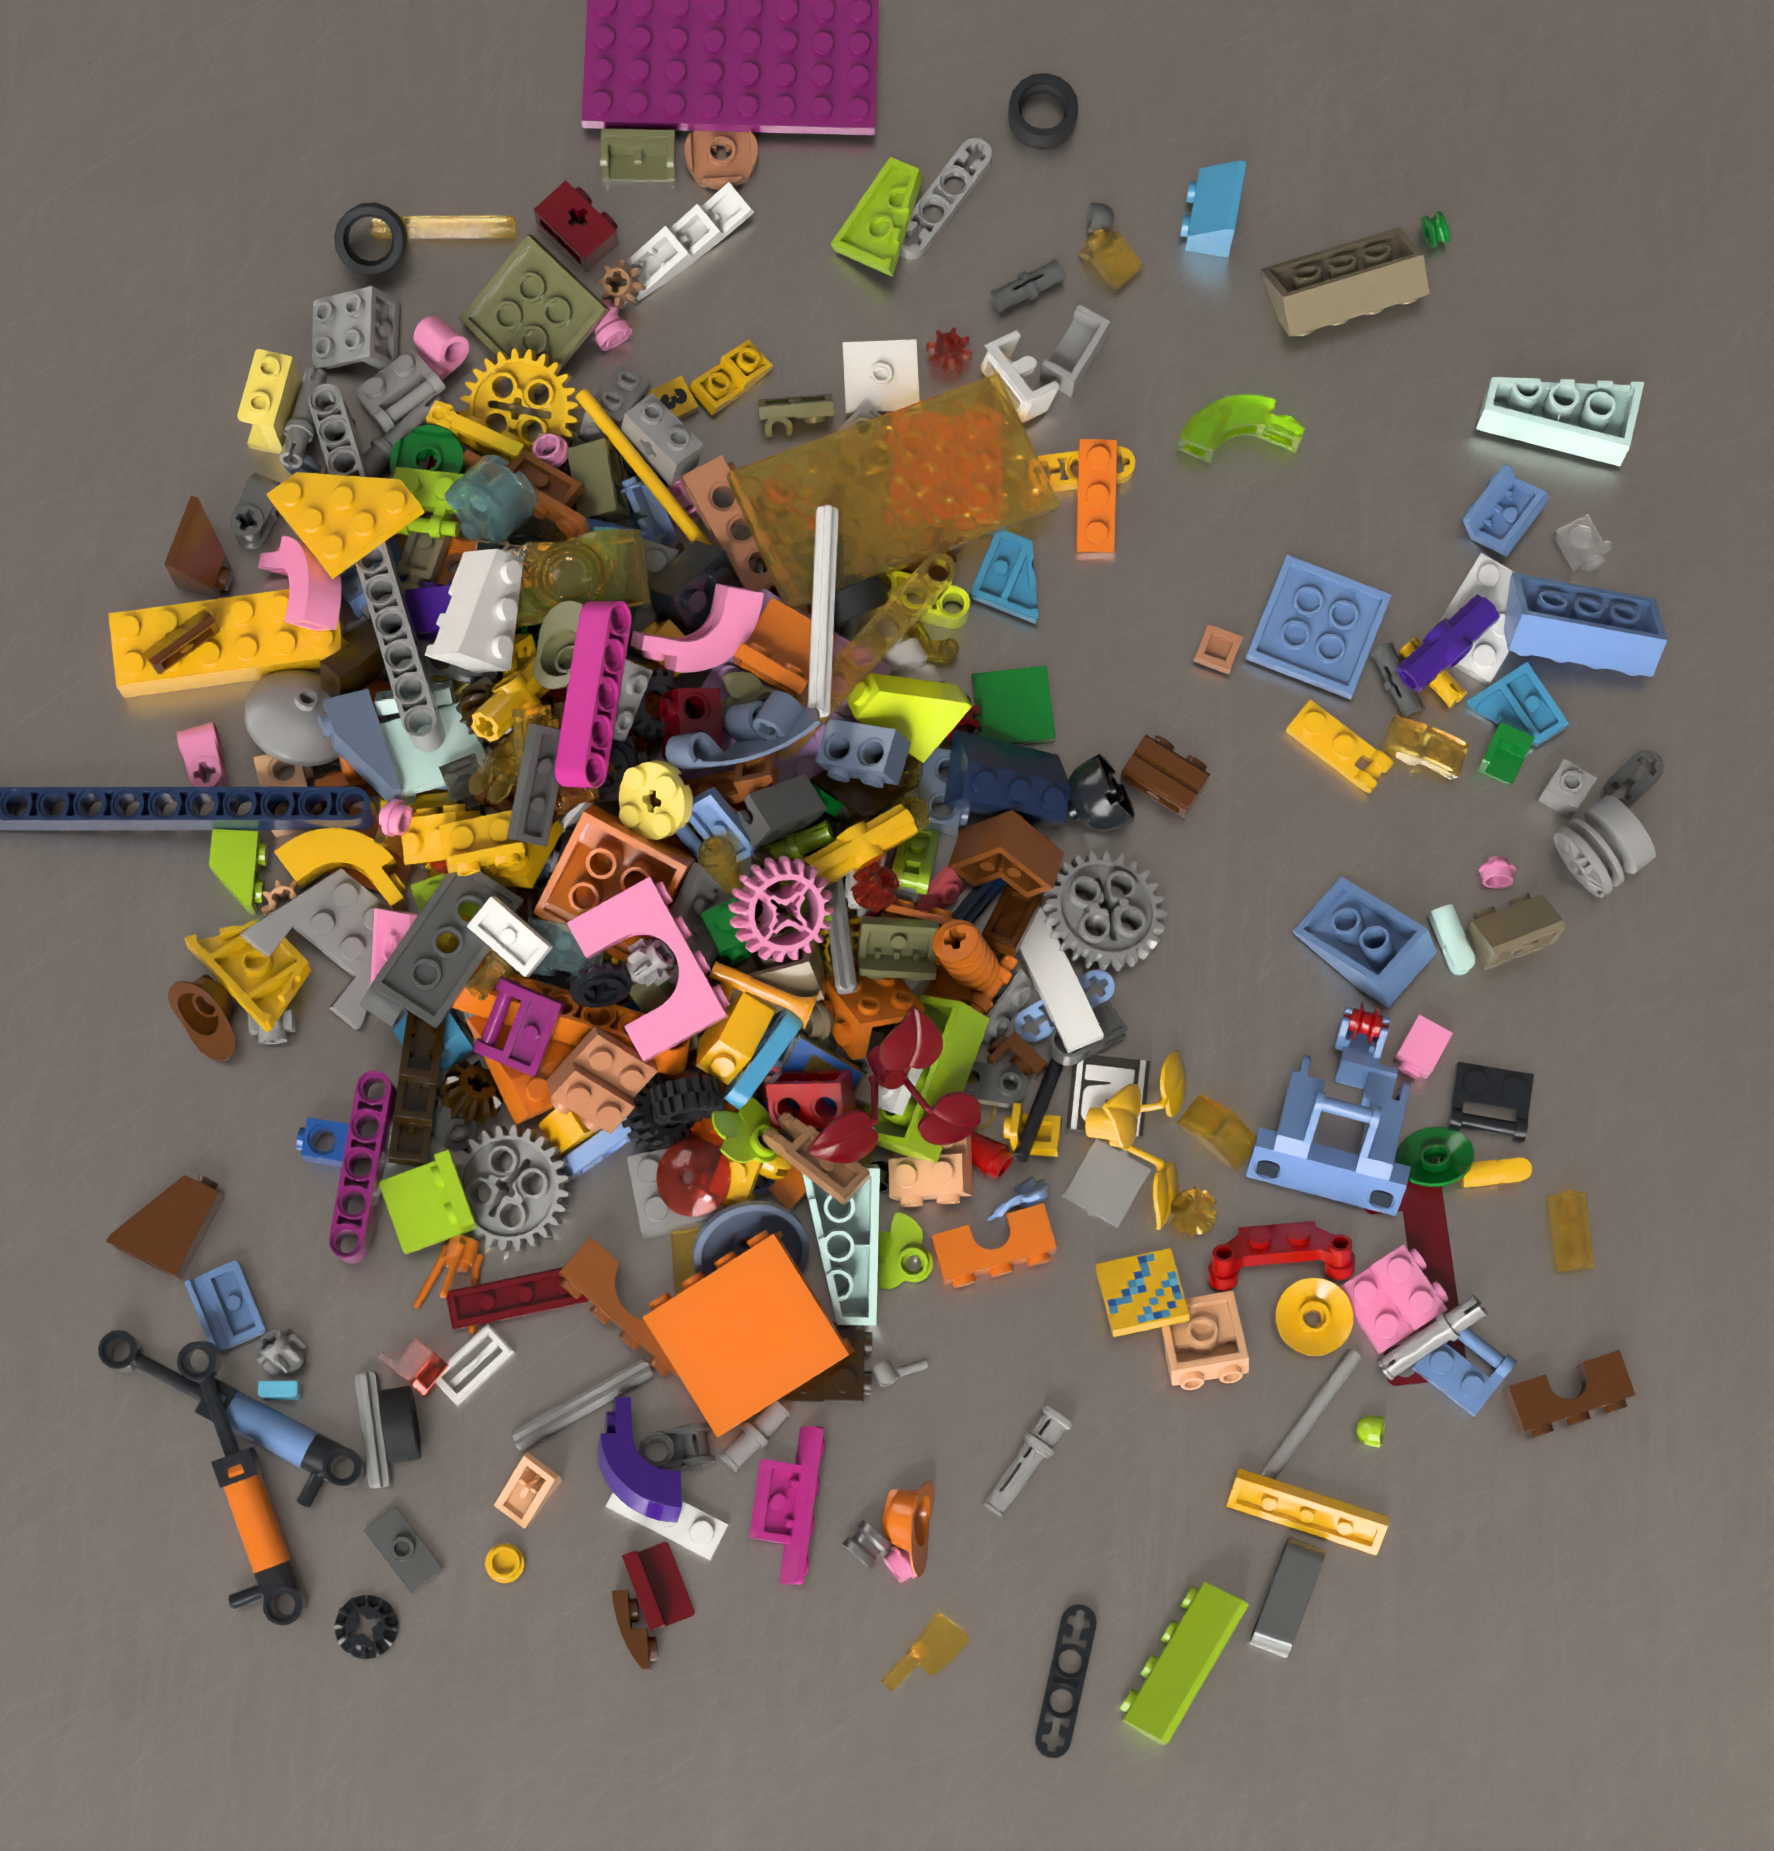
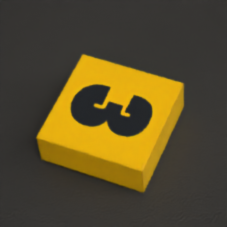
[649,375,699,420]

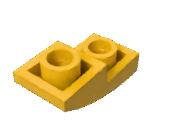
[689,339,773,416]

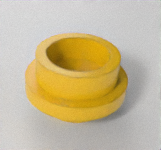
[485,1543,525,1583]

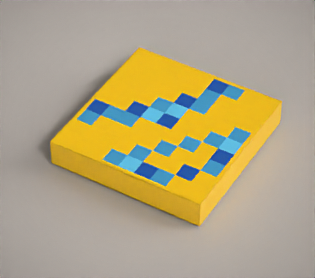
[1095,1248,1190,1337]

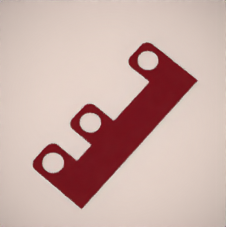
[1364,1180,1466,1386]

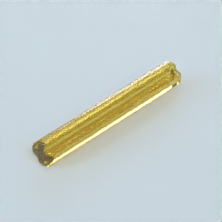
[370,216,517,238]

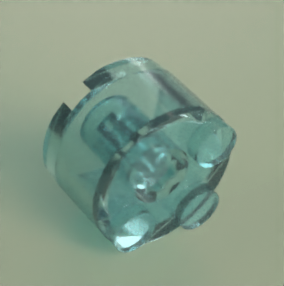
[445,455,537,544]

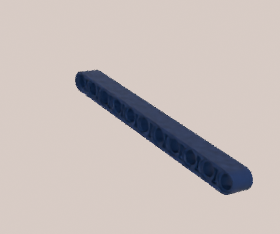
[0,787,379,830]

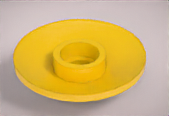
[1275,1278,1354,1356]

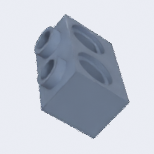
[816,719,911,788]
[914,748,969,836]

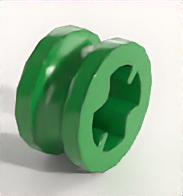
[1421,211,1450,248]

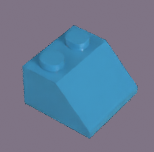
[1180,160,1247,258]

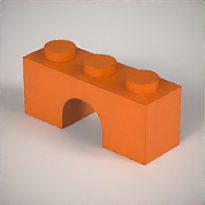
[931,1203,1057,1288]

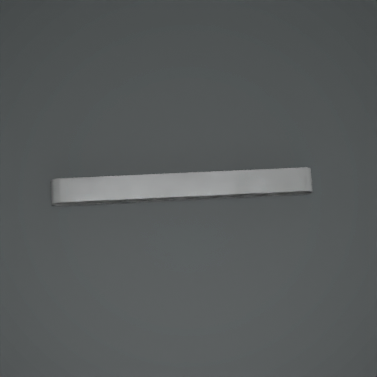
[308,383,445,752]

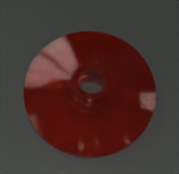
[656,1138,731,1217]

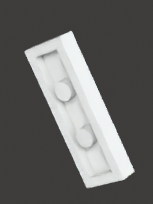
[606,1493,729,1561]

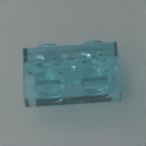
[527,918,604,979]

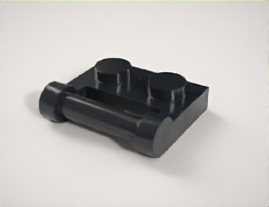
[1447,1062,1534,1142]

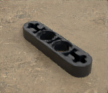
[1035,1604,1097,1758]

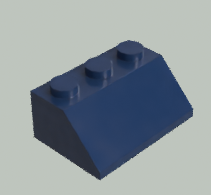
[943,730,1069,829]

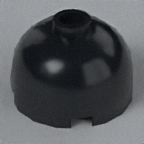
[1067,753,1135,832]

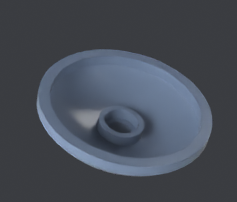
[692,1201,809,1277]

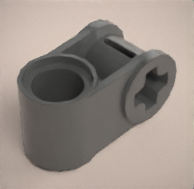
[230,472,281,549]
[639,1422,716,1470]

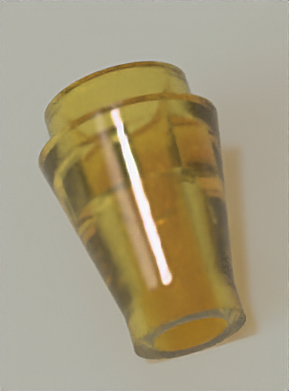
[698,836,743,894]

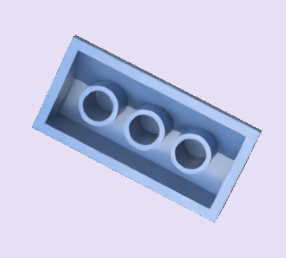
[1504,572,1667,677]

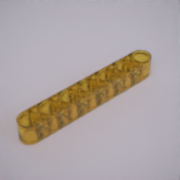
[775,553,956,761]

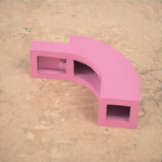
[258,536,341,632]
[630,583,764,673]

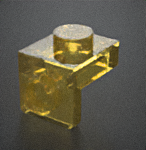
[1079,230,1144,290]

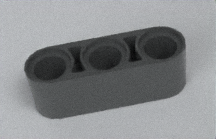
[1249,1536,1326,1658]

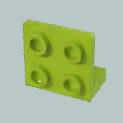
[379,1150,478,1254]

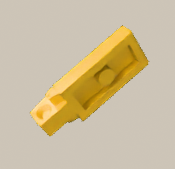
[426,400,525,464]

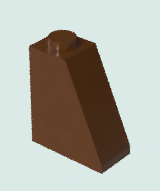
[106,1174,225,1281]

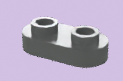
[964,1061,1029,1108]
[431,1087,479,1153]

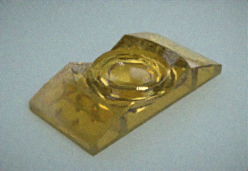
[505,529,651,628]

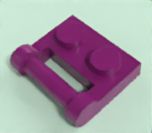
[473,977,565,1077]

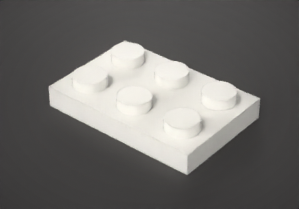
[1439,553,1516,686]

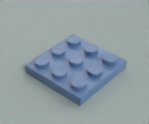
[1245,555,1392,700]

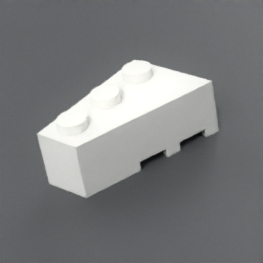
[424,549,524,673]

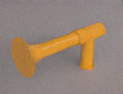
[709,961,820,1030]

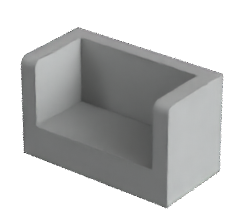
[1040,304,1111,397]

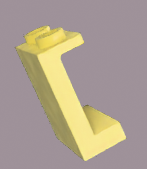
[237,349,302,455]

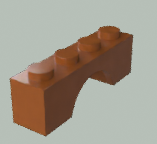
[559,1237,678,1377]

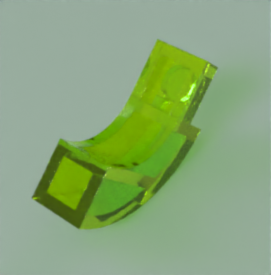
[1176,394,1305,463]

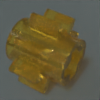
[1170,1187,1218,1237]

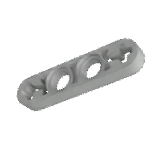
[900,138,992,259]

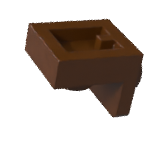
[987,1031,1048,1081]

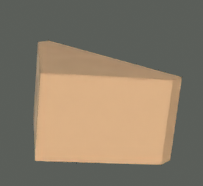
[494,1452,563,1529]

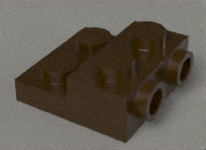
[785,1322,872,1404]

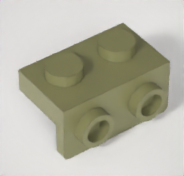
[856,916,939,982]

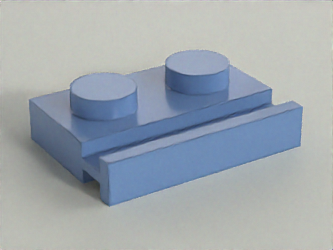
[184,1259,268,1352]

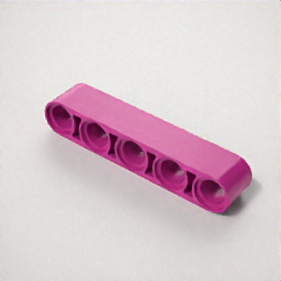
[555,601,632,788]

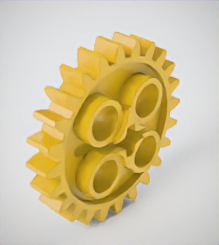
[459,348,581,457]

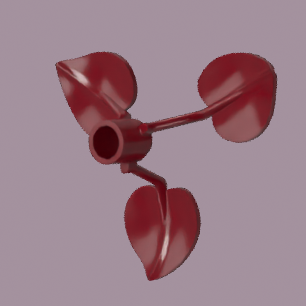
[808,1006,981,1164]

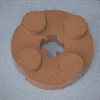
[684,129,758,190]

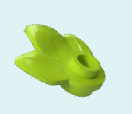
[712,1097,780,1163]
[877,1212,934,1289]

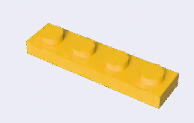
[1226,1468,1390,1555]

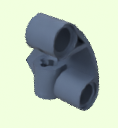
[666,690,821,770]

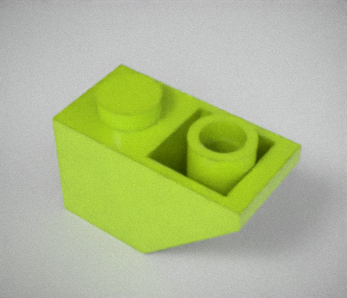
[209,829,269,914]

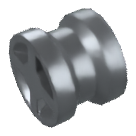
[842,1520,892,1569]

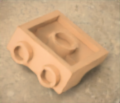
[888,1135,973,1207]
[1160,1291,1249,1390]

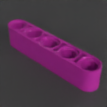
[329,1070,397,1263]

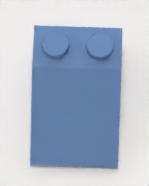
[1293,876,1437,1008]

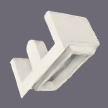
[980,330,1060,423]

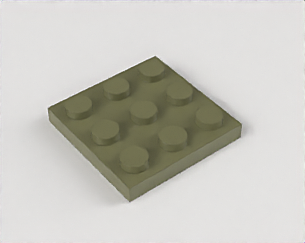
[459,234,611,394]

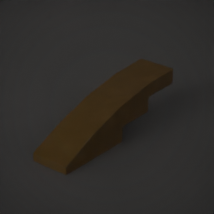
[388,1011,446,1167]

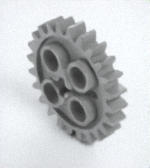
[1042,850,1167,972]
[456,1125,574,1251]

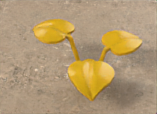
[1085,1050,1186,1230]

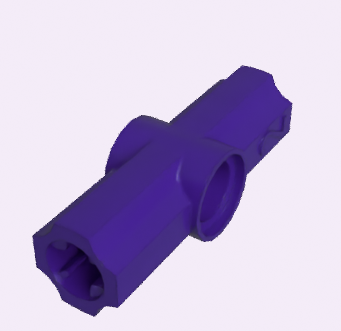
[1396,594,1500,693]

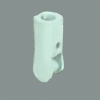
[1427,904,1475,976]

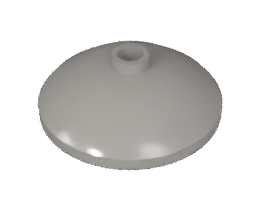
[244,669,339,766]

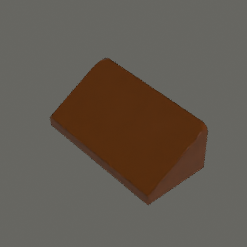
[143,610,220,675]

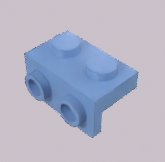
[1463,464,1550,557]

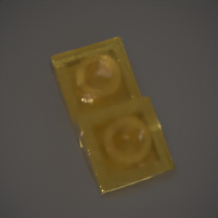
[1381,715,1469,780]

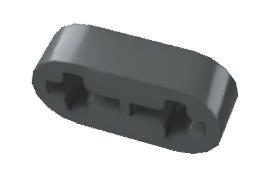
[1601,749,1664,808]

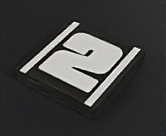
[1066,1055,1150,1139]

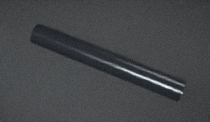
[1013,1058,1064,1162]

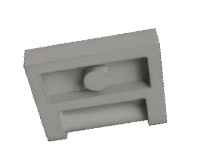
[353,347,446,433]

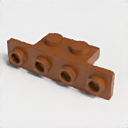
[462,449,592,541]

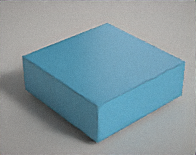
[258,1381,303,1401]

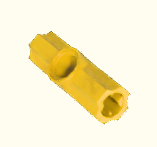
[471,655,550,742]
[803,804,918,888]

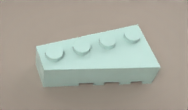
[1476,377,1644,466]
[802,1164,880,1325]

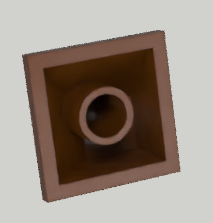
[164,495,233,599]

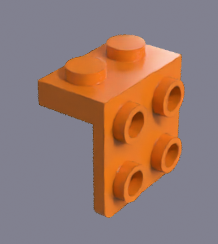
[820,971,925,1060]

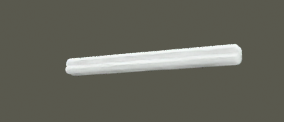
[807,505,839,718]

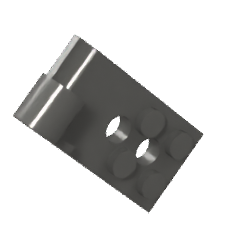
[360,871,524,1028]

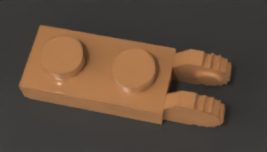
[762,1112,870,1205]

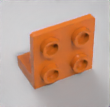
[733,598,836,702]

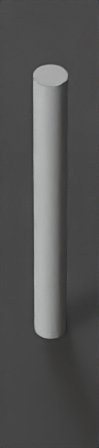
[1259,1349,1362,1479]

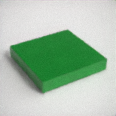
[971,666,1055,745]

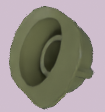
[533,600,583,690]

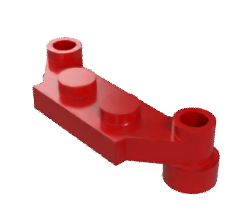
[1208,1221,1355,1290]

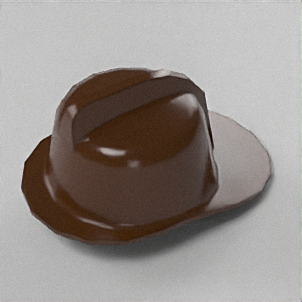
[168,974,236,1061]

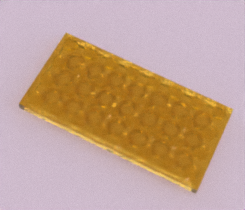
[726,373,1060,610]

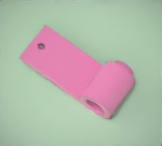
[397,316,469,421]

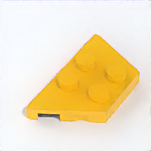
[184,919,311,1033]

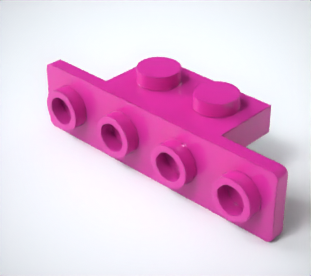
[749,1426,825,1585]

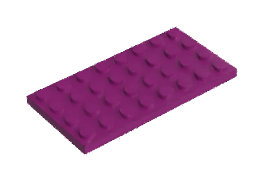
[581,0,879,135]

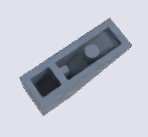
[318,689,402,803]

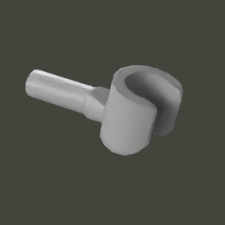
[872,1359,929,1387]

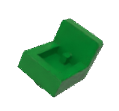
[700,898,752,965]

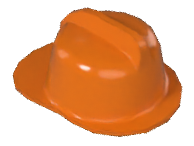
[882,1481,934,1577]

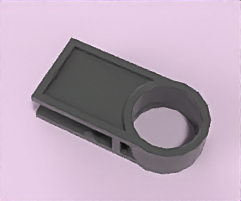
[1049,1000,1128,1066]

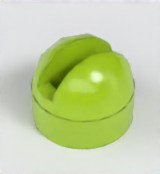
[1356,1415,1386,1448]

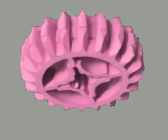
[728,856,835,962]

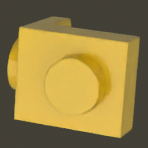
[1004,1102,1062,1157]
[709,1153,763,1206]

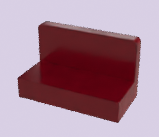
[622,1542,695,1632]

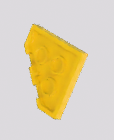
[266,472,425,579]

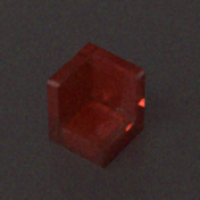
[379,1339,449,1396]

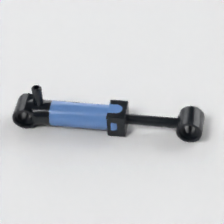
[98,1330,366,1508]

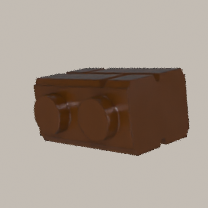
[1120,735,1210,818]

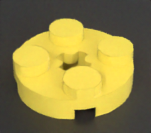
[619,760,693,840]

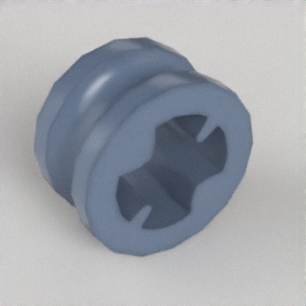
[283,454,322,475]

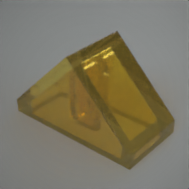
[1176,1094,1256,1172]

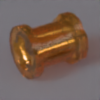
[555,784,599,815]

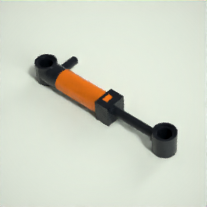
[177,1340,308,1626]

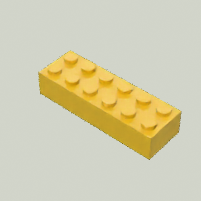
[108,589,344,698]

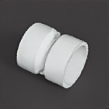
[879,638,945,683]

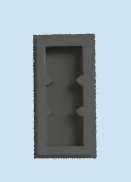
[363,1506,444,1594]

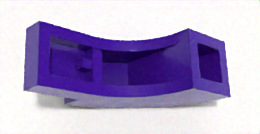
[597,1397,682,1523]

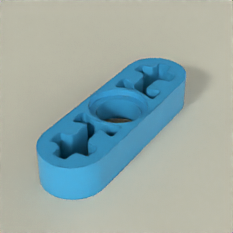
[722,1008,803,1109]

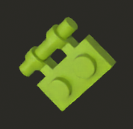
[393,467,471,539]

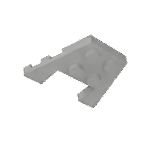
[239,868,390,1029]

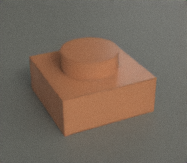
[1194,624,1243,675]

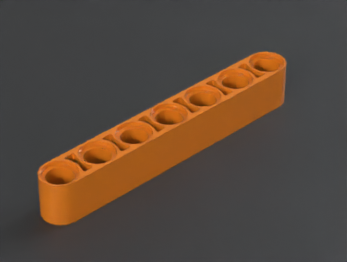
[452,963,690,1075]

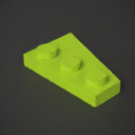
[830,157,923,277]

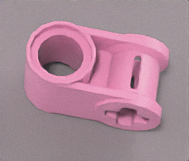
[176,722,229,787]

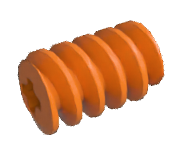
[932,920,999,991]

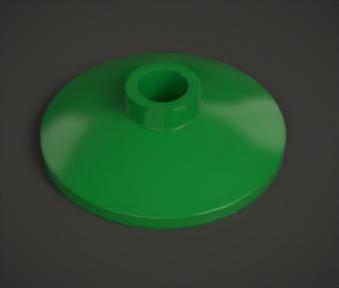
[1396,1127,1475,1187]

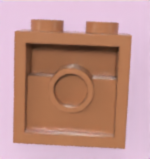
[546,1026,658,1134]

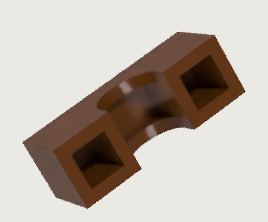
[1503,1350,1636,1438]

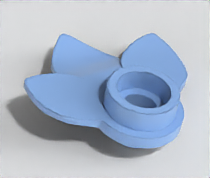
[987,1177,1051,1222]

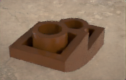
[612,1589,658,1671]

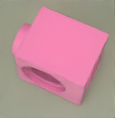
[1393,1014,1453,1079]

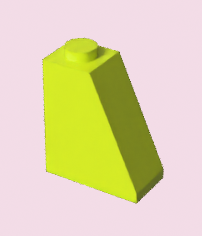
[847,673,972,763]

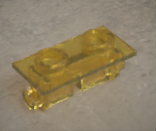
[1547,1190,1595,1272]

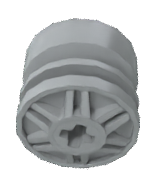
[1553,795,1656,898]

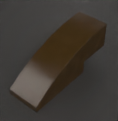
[320,619,401,697]

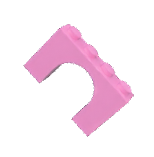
[567,877,731,1062]

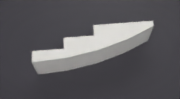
[618,182,755,301]
[1018,907,1104,1053]

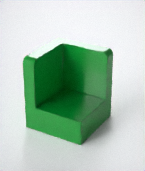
[1477,722,1535,785]

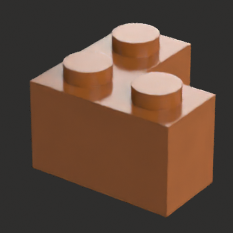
[948,810,1064,898]

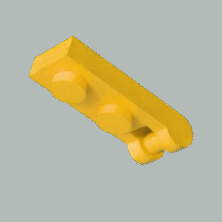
[1286,699,1394,793]

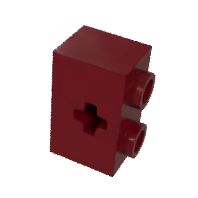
[534,180,619,272]

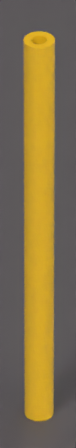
[575,388,713,546]

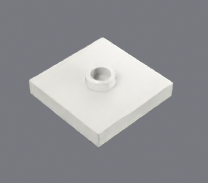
[843,339,920,417]

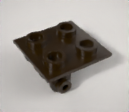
[810,748,919,820]

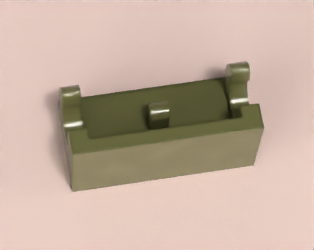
[600,129,676,182]
[567,438,631,523]

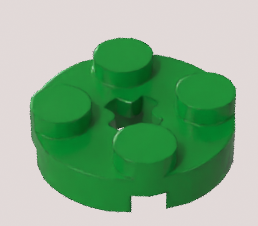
[390,425,466,476]

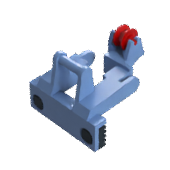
[1246,1002,1411,1216]

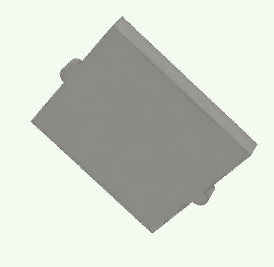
[1063,1138,1152,1228]

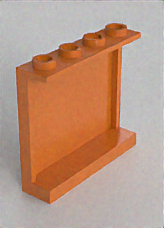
[643,1230,855,1438]

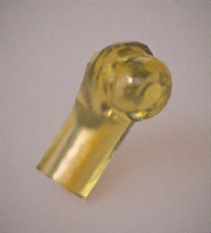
[905,622,959,664]

